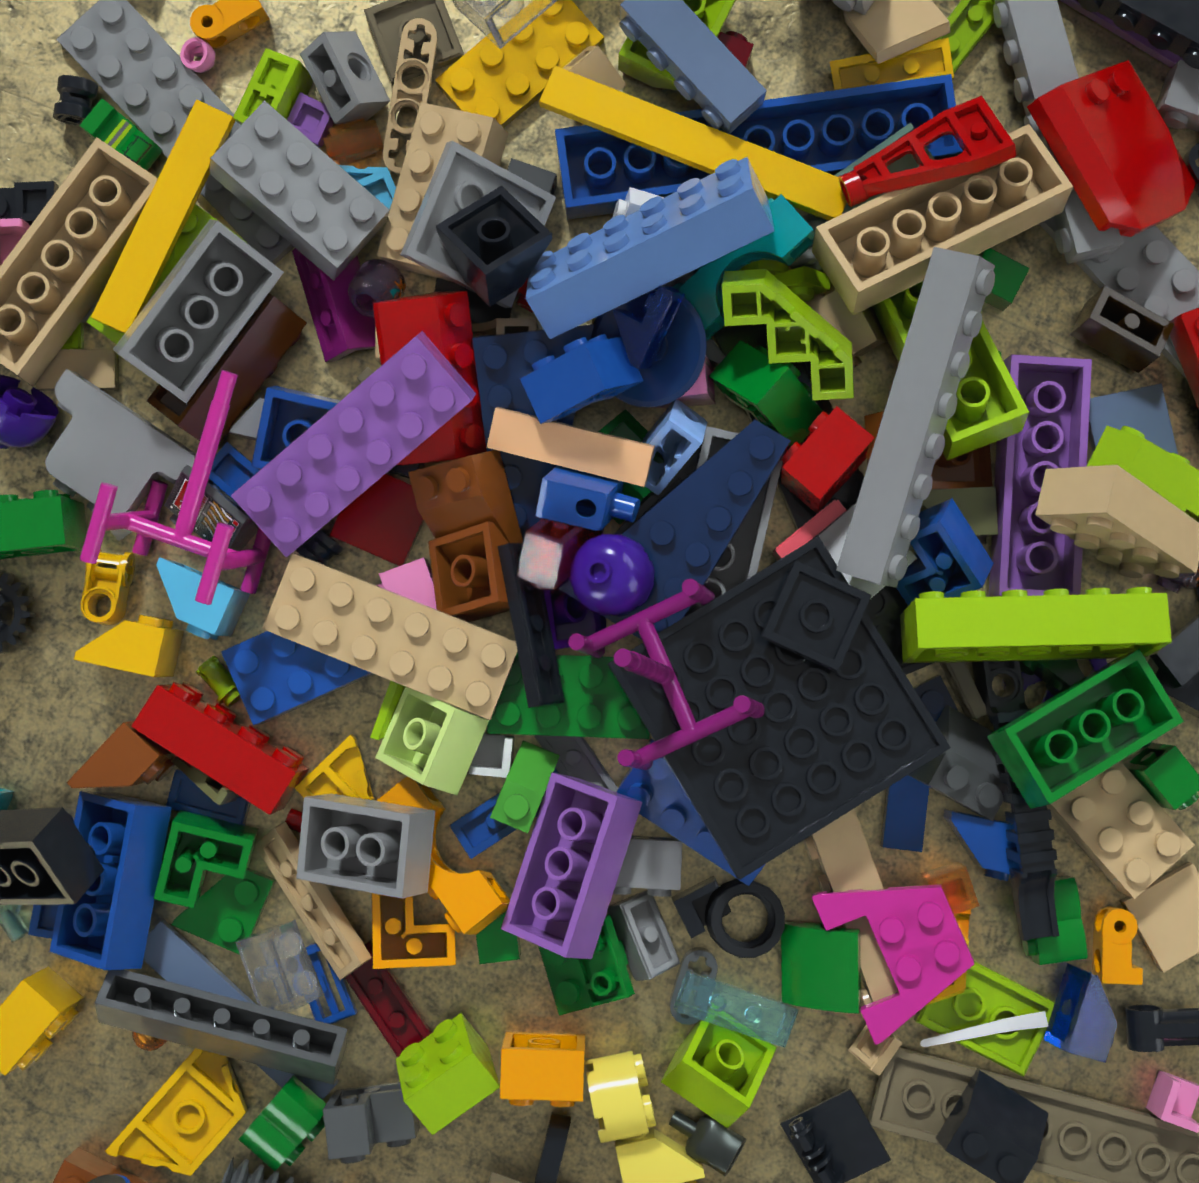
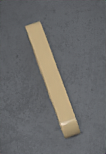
[383,18,438,176]

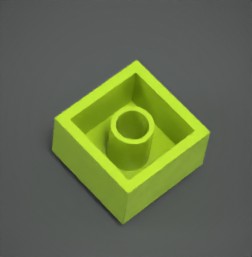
[395,1013,500,1135]

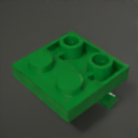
[538,914,635,1016]

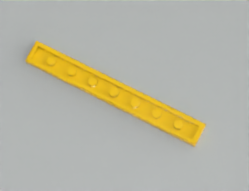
[539,66,847,221]

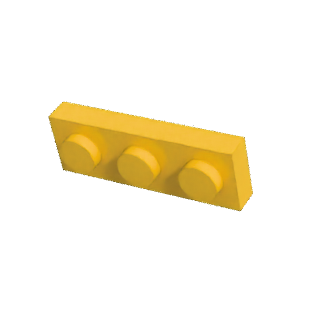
[830,37,954,90]

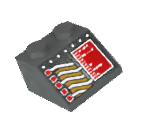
[164,465,259,551]

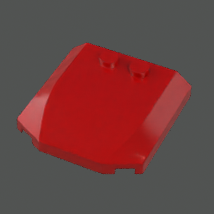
[1027,60,1196,237]

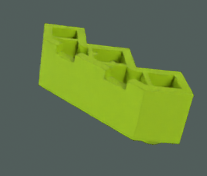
[722,269,854,400]
[1087,426,1199,522]

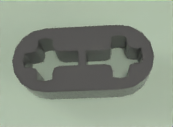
[669,947,718,1025]

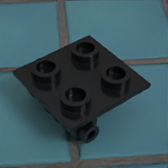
[780,1089,891,1183]

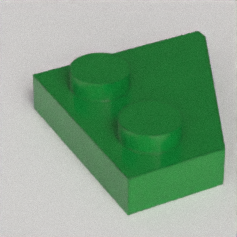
[171,868,276,956]

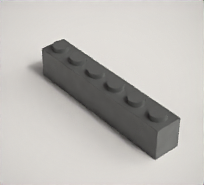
[95,969,347,1085]

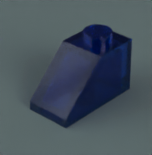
[1043,963,1118,1063]

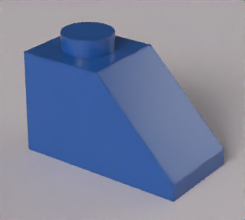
[943,809,1019,881]

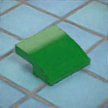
[781,922,861,1014]

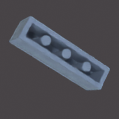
[619,0,767,134]

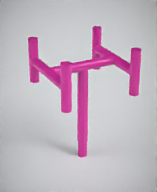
[80,370,271,605]

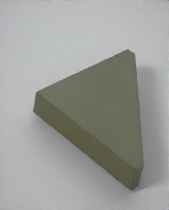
[172,756,239,805]

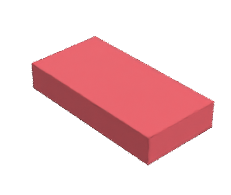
[772,500,847,561]

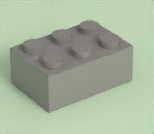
[296,793,436,899]

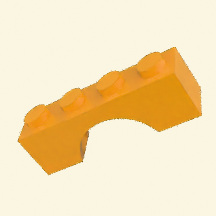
[376,776,510,935]

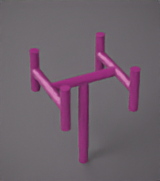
[568,579,765,770]

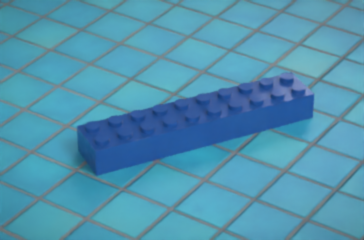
[555,74,963,220]

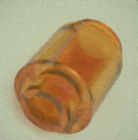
[323,118,383,165]

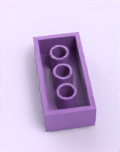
[501,772,642,959]

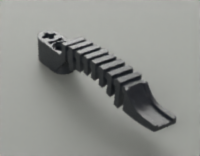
[972,661,1059,941]

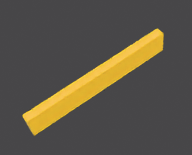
[91,99,236,334]

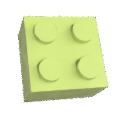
[375,686,489,796]

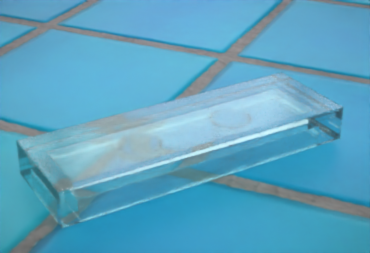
[673,970,799,1048]

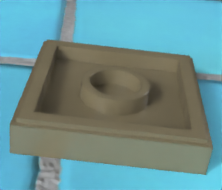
[364,0,464,86]

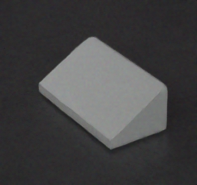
[607,890,681,981]

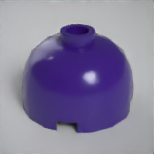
[0,375,59,449]
[569,534,655,617]

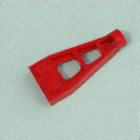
[839,96,1016,207]

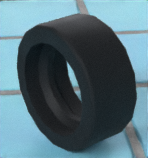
[705,879,785,958]

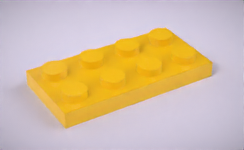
[435,0,604,128]

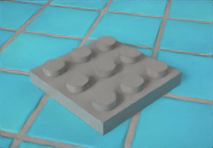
[400,141,556,308]

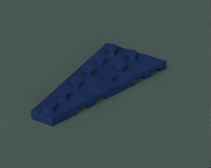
[472,323,594,569]
[559,420,791,640]

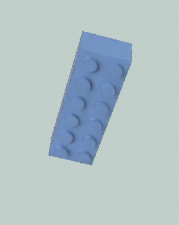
[526,157,775,339]

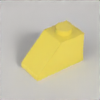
[615,1128,705,1183]

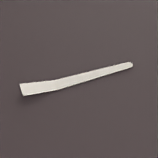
[920,1011,1048,1047]

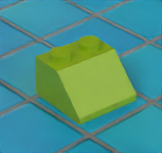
[661,1002,777,1128]

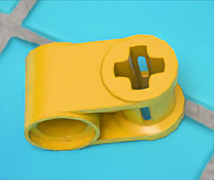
[80,549,135,625]

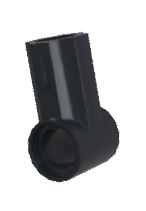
[1125,1005,1199,1052]

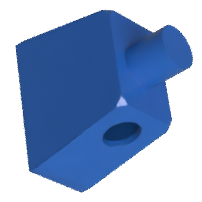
[535,465,640,531]

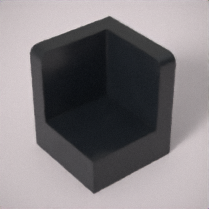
[671,876,731,939]

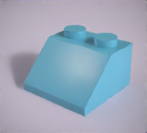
[156,557,250,640]

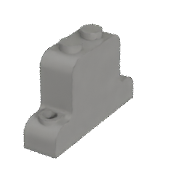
[45,369,196,513]

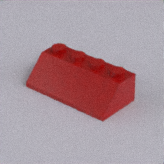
[373,291,487,465]

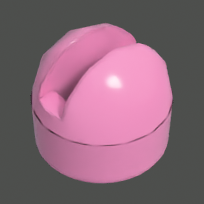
[180,37,215,73]

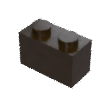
[1070,285,1174,373]

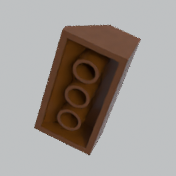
[147,293,307,441]

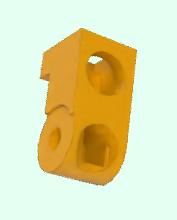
[190,0,270,49]
[1092,906,1143,985]

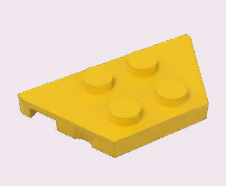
[105,1048,248,1176]

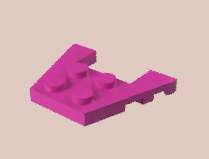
[811,884,975,1045]

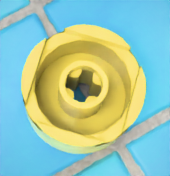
[585,1050,657,1143]

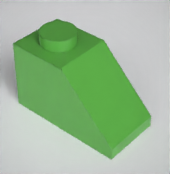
[490,740,560,833]

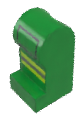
[79,98,163,171]

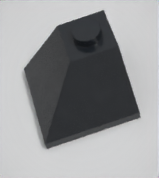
[436,186,552,307]

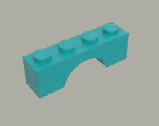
[671,194,815,342]

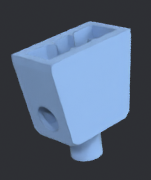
[642,400,708,495]

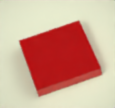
[330,474,424,566]

